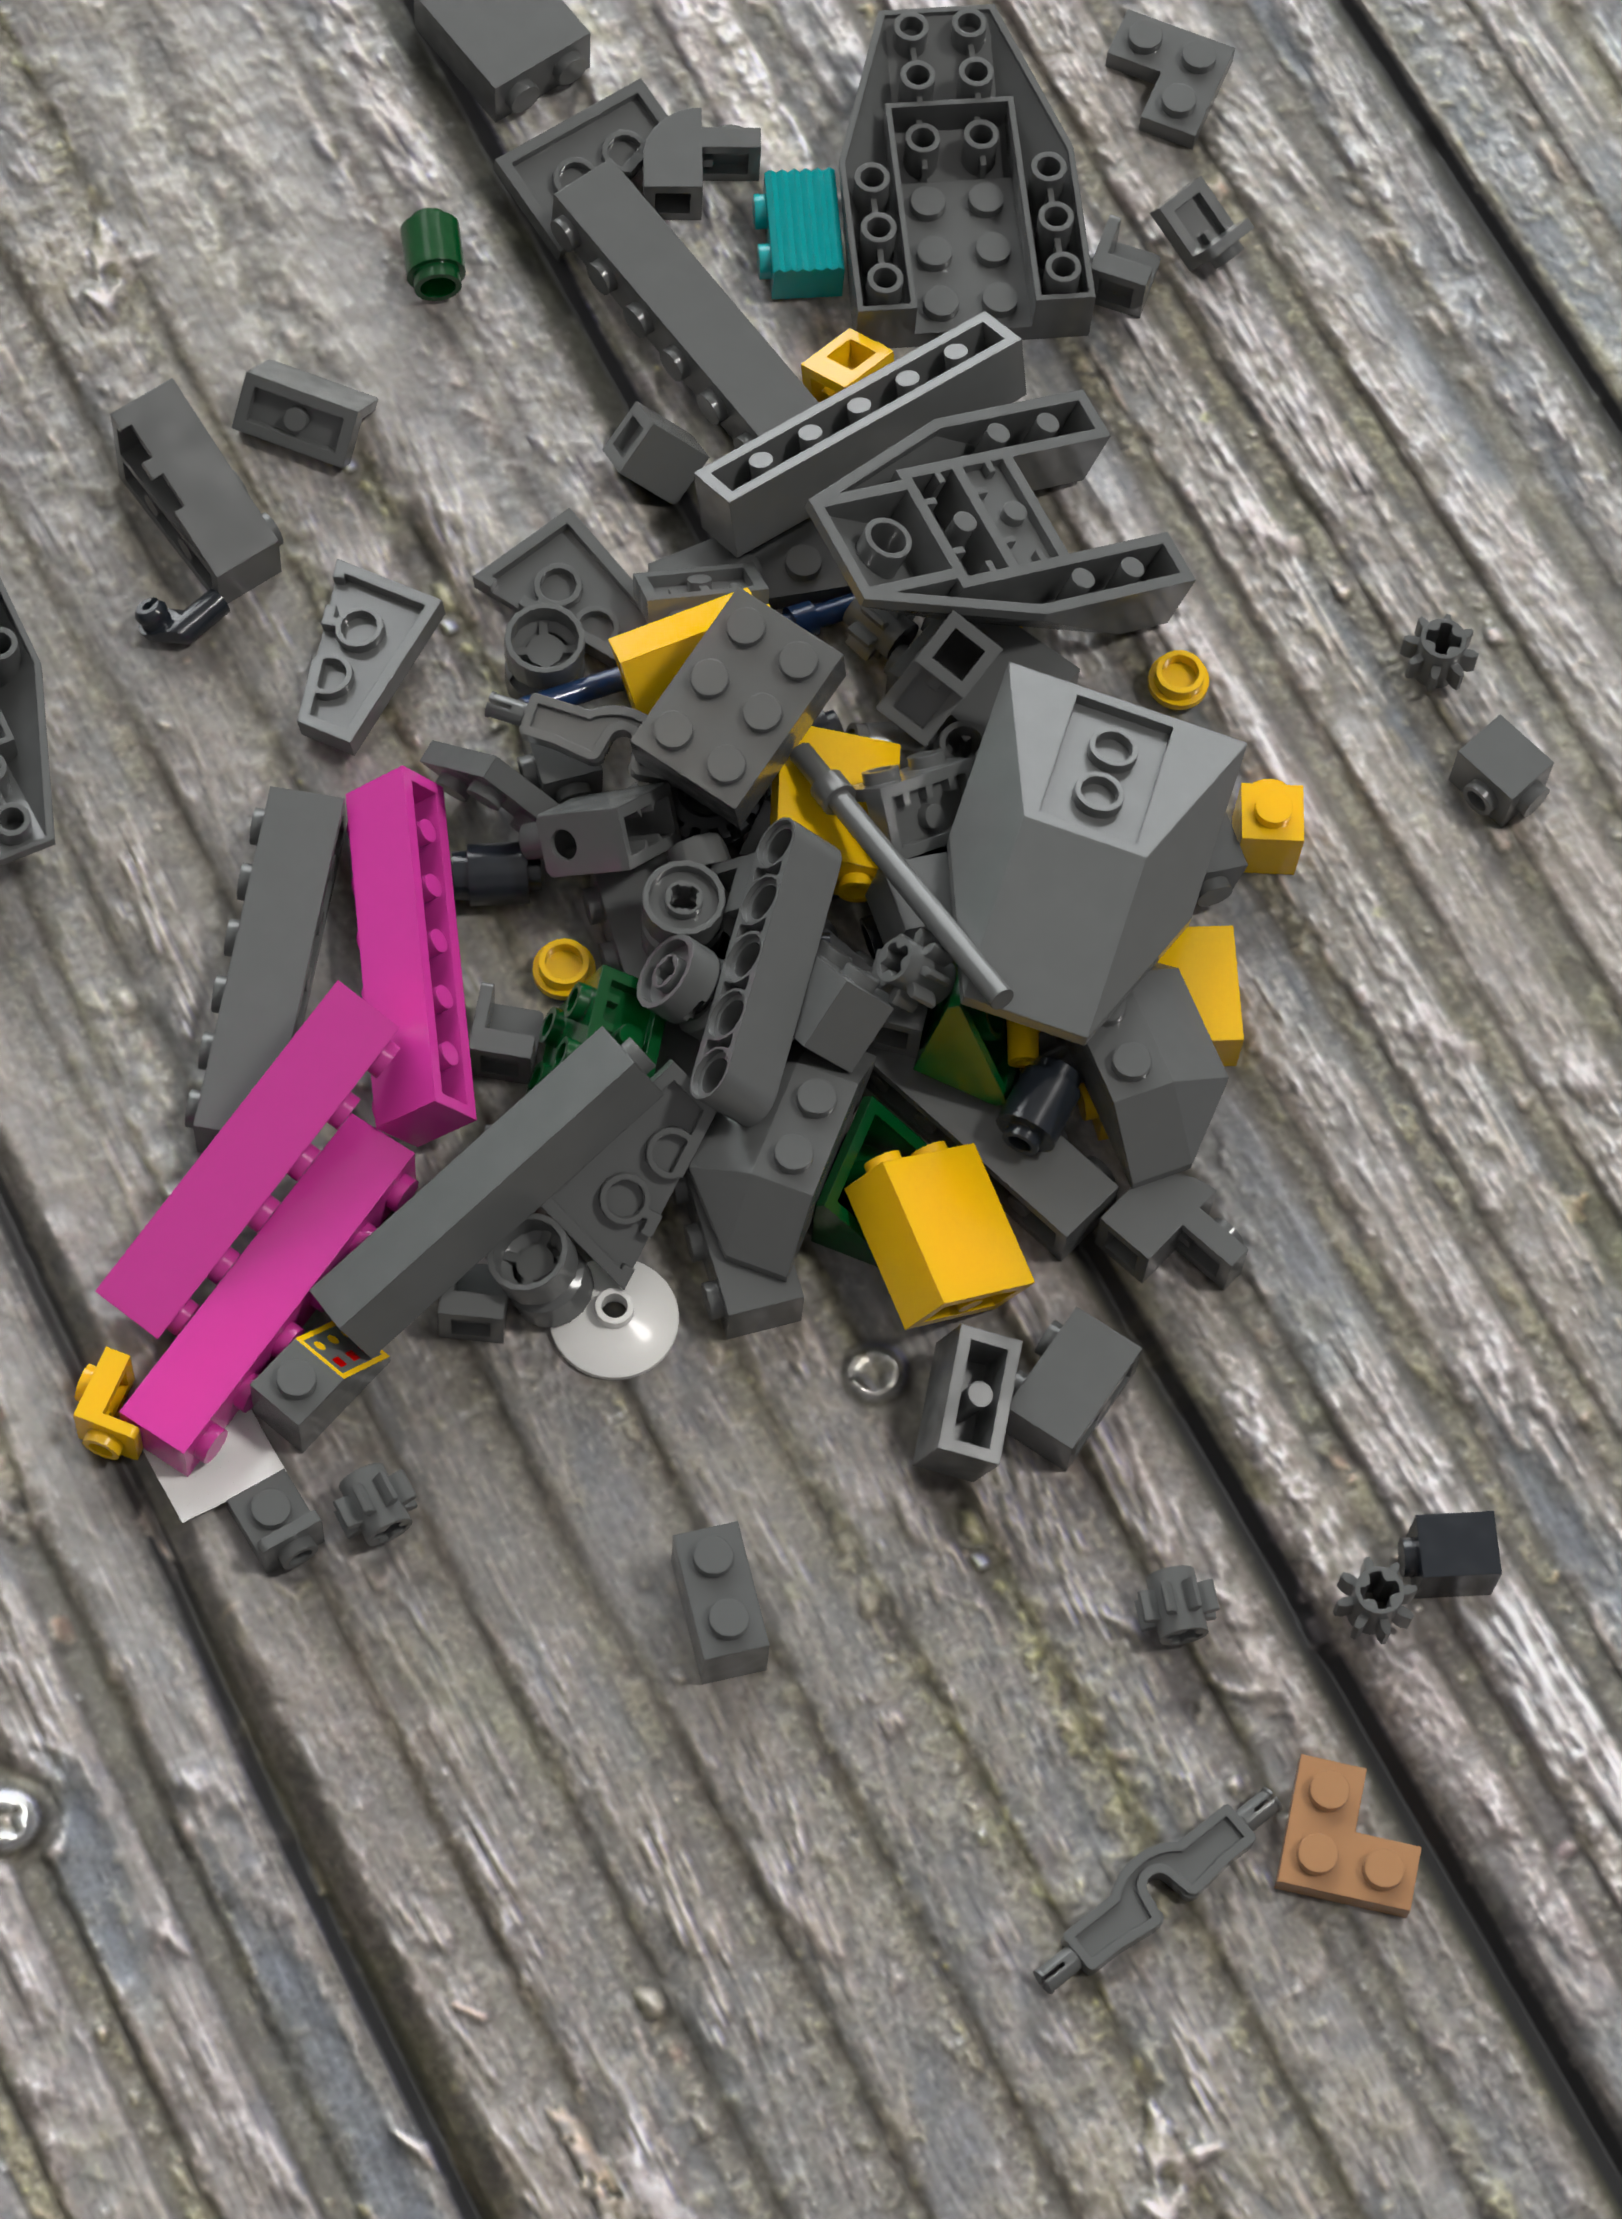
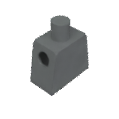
[519,782,682,878]

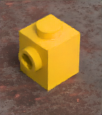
[1232,779,1304,875]

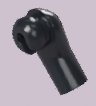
[135,588,230,644]

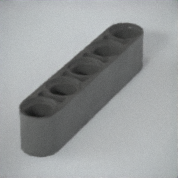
[690,817,842,1127]

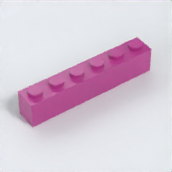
[345,765,477,1147]
[95,980,401,1339]
[119,1113,419,1477]

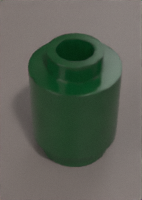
[400,208,466,301]

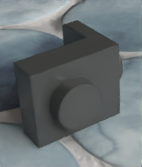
[1150,176,1255,271]

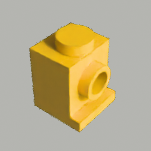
[801,328,895,403]

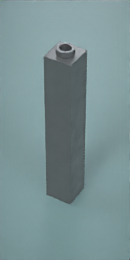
[309,1026,664,1358]

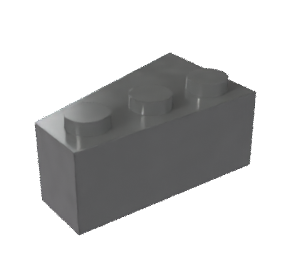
[110,378,284,604]

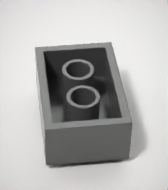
[630,587,846,828]

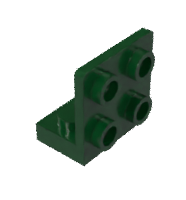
[527,964,666,1093]

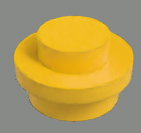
[1147,650,1209,710]
[532,938,596,1001]

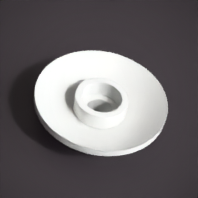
[550,1260,679,1381]

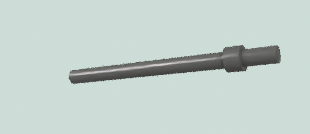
[790,743,1014,1010]

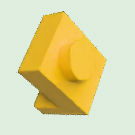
[73,1346,143,1460]

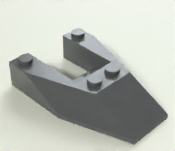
[805,389,1196,635]

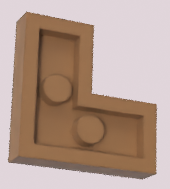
[1274,1754,1422,1918]

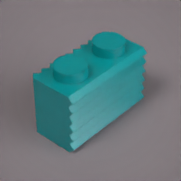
[752,167,845,299]

